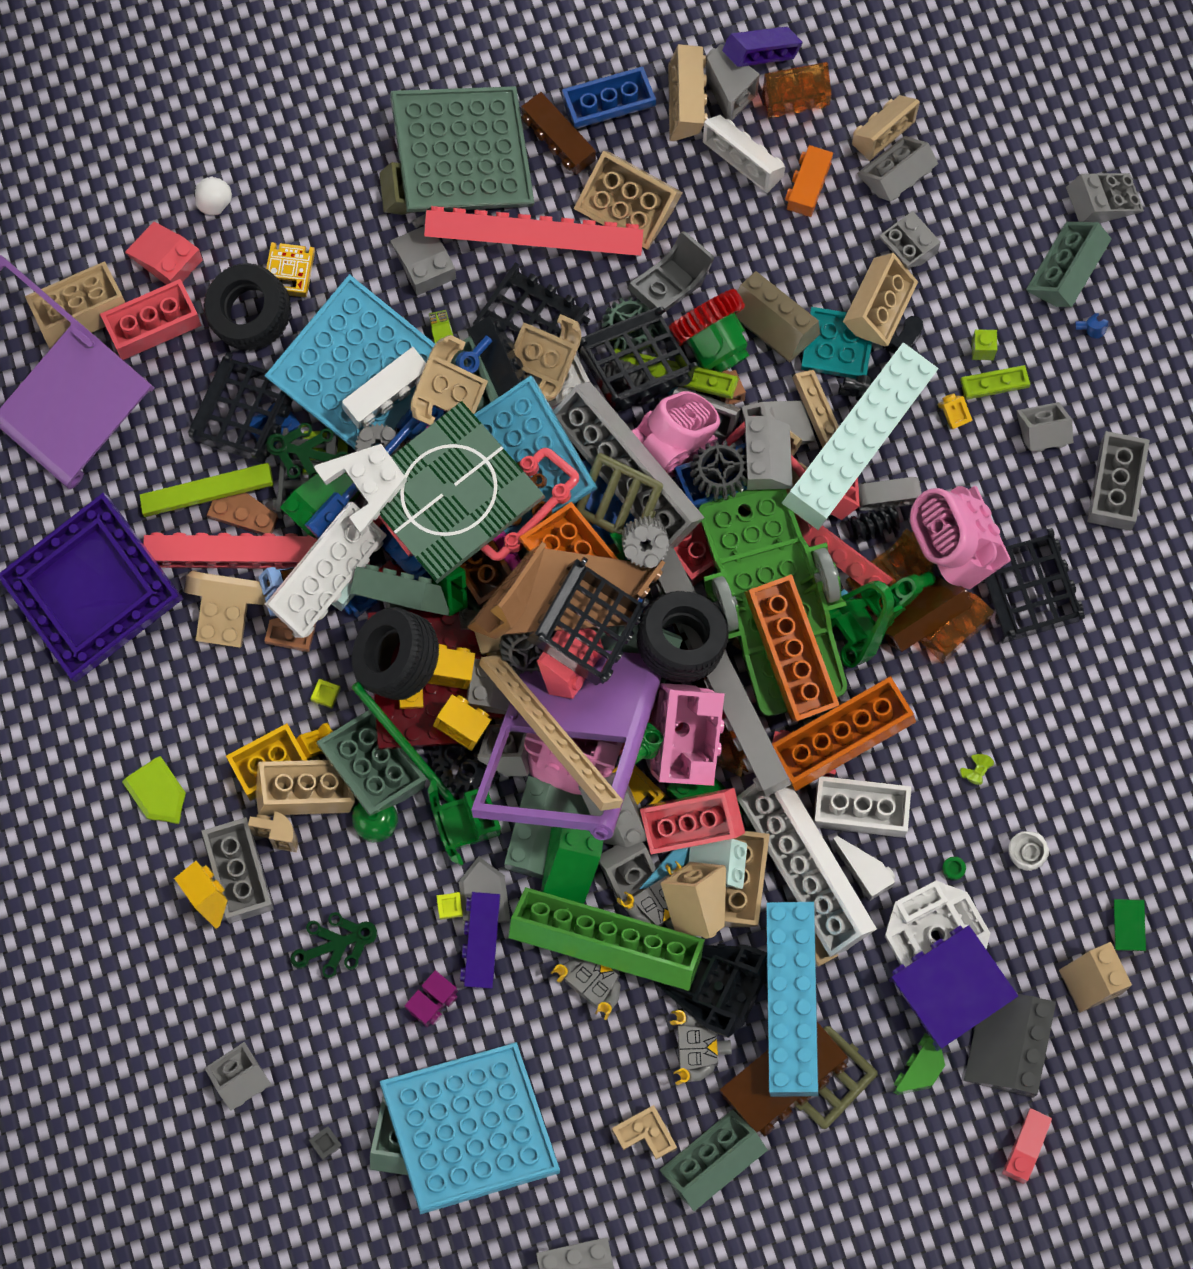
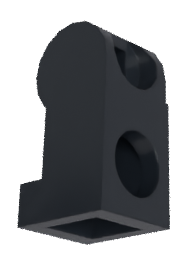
[886,316,923,354]

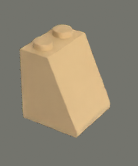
[661,862,726,939]
[1059,942,1132,1013]

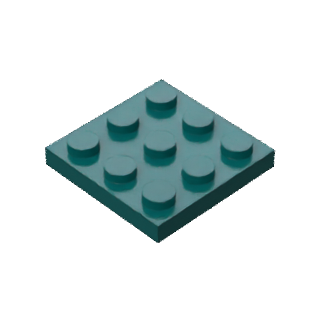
[801,307,872,378]

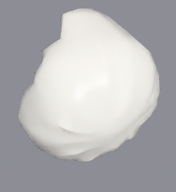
[195,176,232,215]
[1008,831,1049,871]

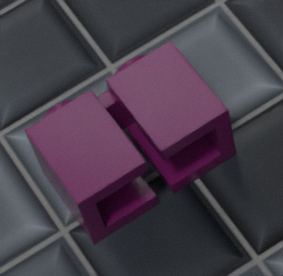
[404,970,458,1027]

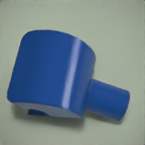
[1075,313,1109,339]

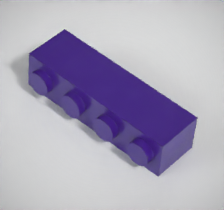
[722,26,803,67]
[460,892,501,989]

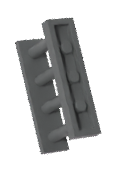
[273,428,338,519]

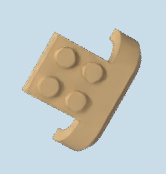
[513,314,581,402]
[411,335,488,425]
[184,570,270,648]

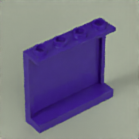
[889,925,1018,1051]

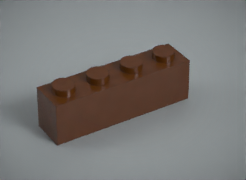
[521,92,596,175]

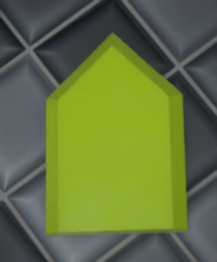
[122,756,186,824]

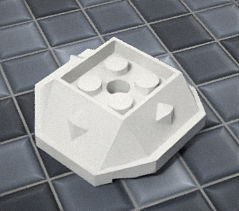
[884,880,990,967]

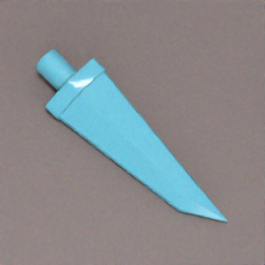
[639,847,690,889]

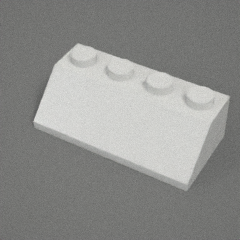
[703,115,785,193]

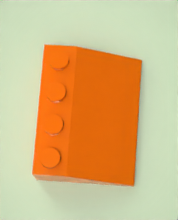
[519,502,619,560]

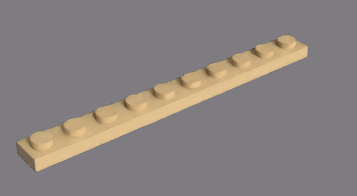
[479,655,623,811]

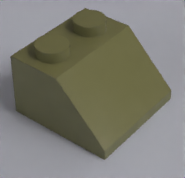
[379,162,414,215]

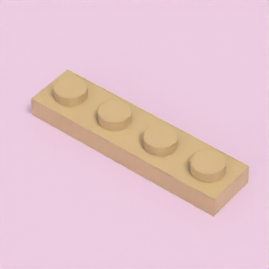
[792,370,839,448]

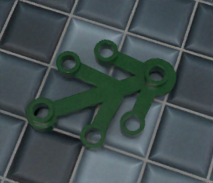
[266,423,348,480]
[290,912,378,979]

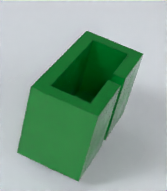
[431,566,468,616]

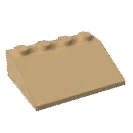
[574,151,683,250]
[25,261,125,349]

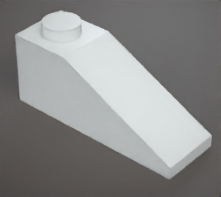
[832,836,895,901]

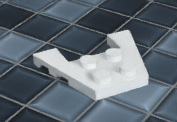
[314,444,407,535]

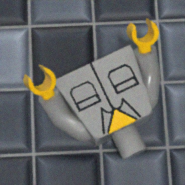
[617,861,682,930]
[551,958,621,1020]
[670,1010,732,1085]

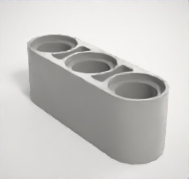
[858,477,922,511]

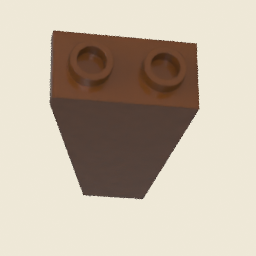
[884,576,972,652]

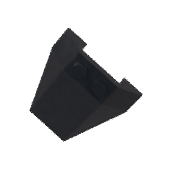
[655,944,767,1038]

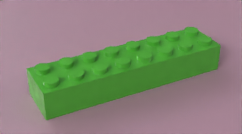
[508,887,705,991]

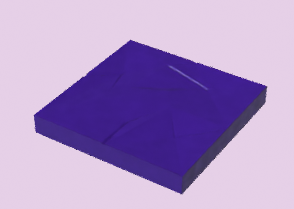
[0,493,183,682]

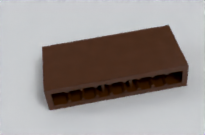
[720,1022,849,1137]

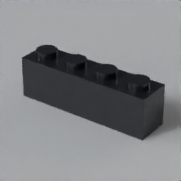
[468,316,527,397]

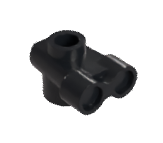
[838,375,873,401]

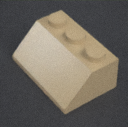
[852,95,920,161]

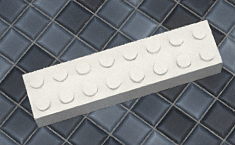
[737,784,877,957]

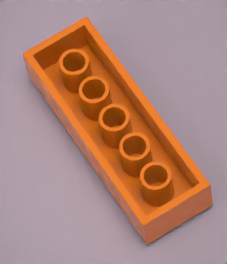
[744,574,839,722]
[772,676,916,791]

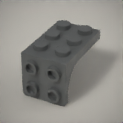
[627,231,714,315]

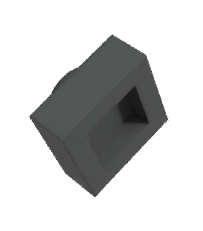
[309,1126,342,1161]

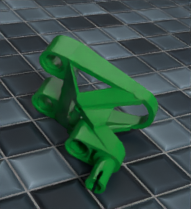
[829,571,936,668]

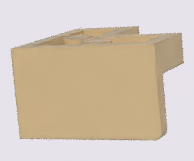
[612,1105,677,1160]

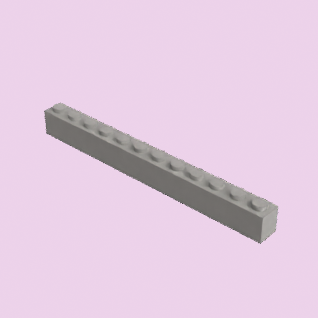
[655,548,791,797]

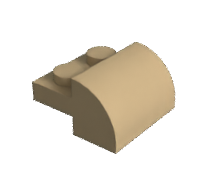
[248,812,298,853]

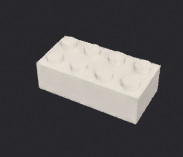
[342,347,426,429]
[813,776,911,838]

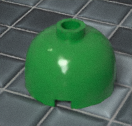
[352,802,398,843]

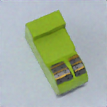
[429,310,453,344]

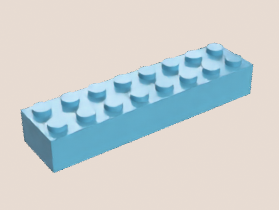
[767,902,818,1097]

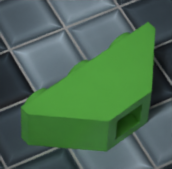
[894,1033,945,1095]

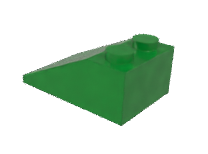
[280,473,361,540]
[541,827,604,904]

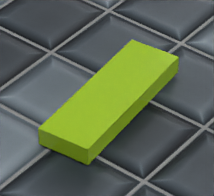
[960,365,1030,400]

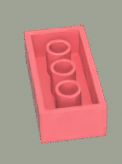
[640,788,745,854]

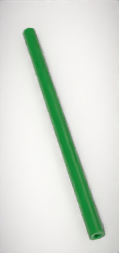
[351,682,456,803]

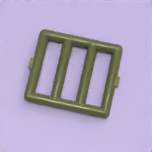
[576,453,663,534]
[796,1026,878,1129]

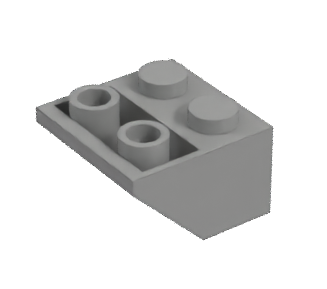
[879,211,941,268]

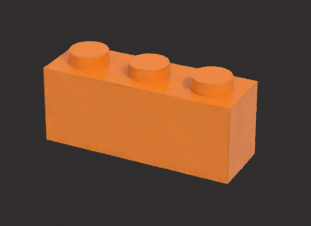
[785,145,833,217]

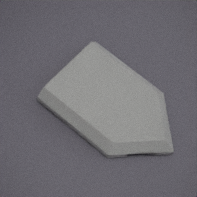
[459,856,510,927]

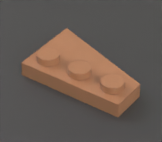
[207,492,278,535]

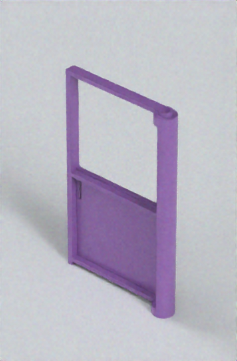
[0,255,155,489]
[471,650,662,840]

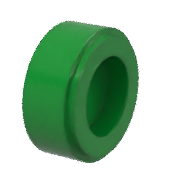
[942,857,966,881]

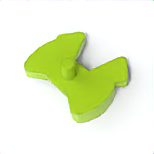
[960,754,994,785]

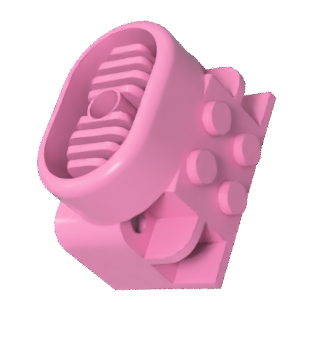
[632,391,720,478]
[910,486,1011,590]
[650,683,724,786]
[524,733,622,795]

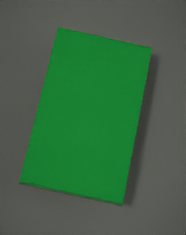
[1114,899,1146,951]

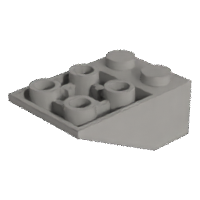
[1066,173,1144,223]
[740,401,815,445]

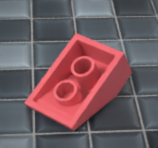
[125,222,203,285]

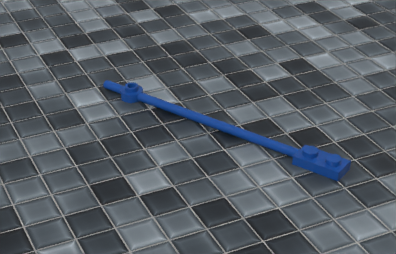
[305,336,492,539]

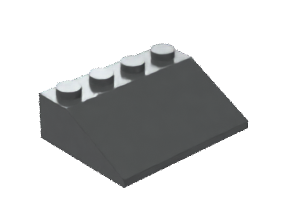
[964,994,1056,1098]

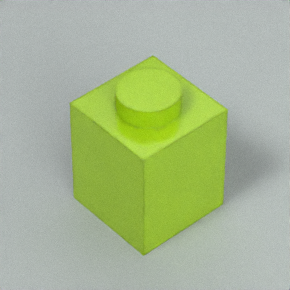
[972,329,997,361]

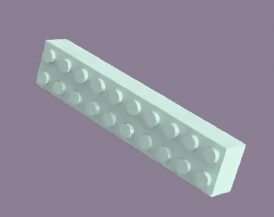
[782,343,939,530]

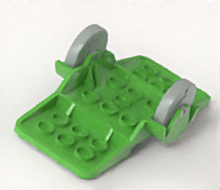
[699,489,847,717]

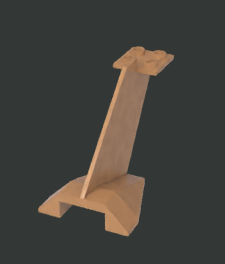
[467,542,665,639]

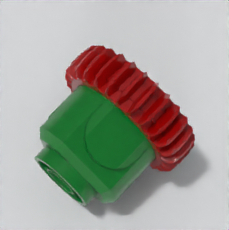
[668,289,750,372]

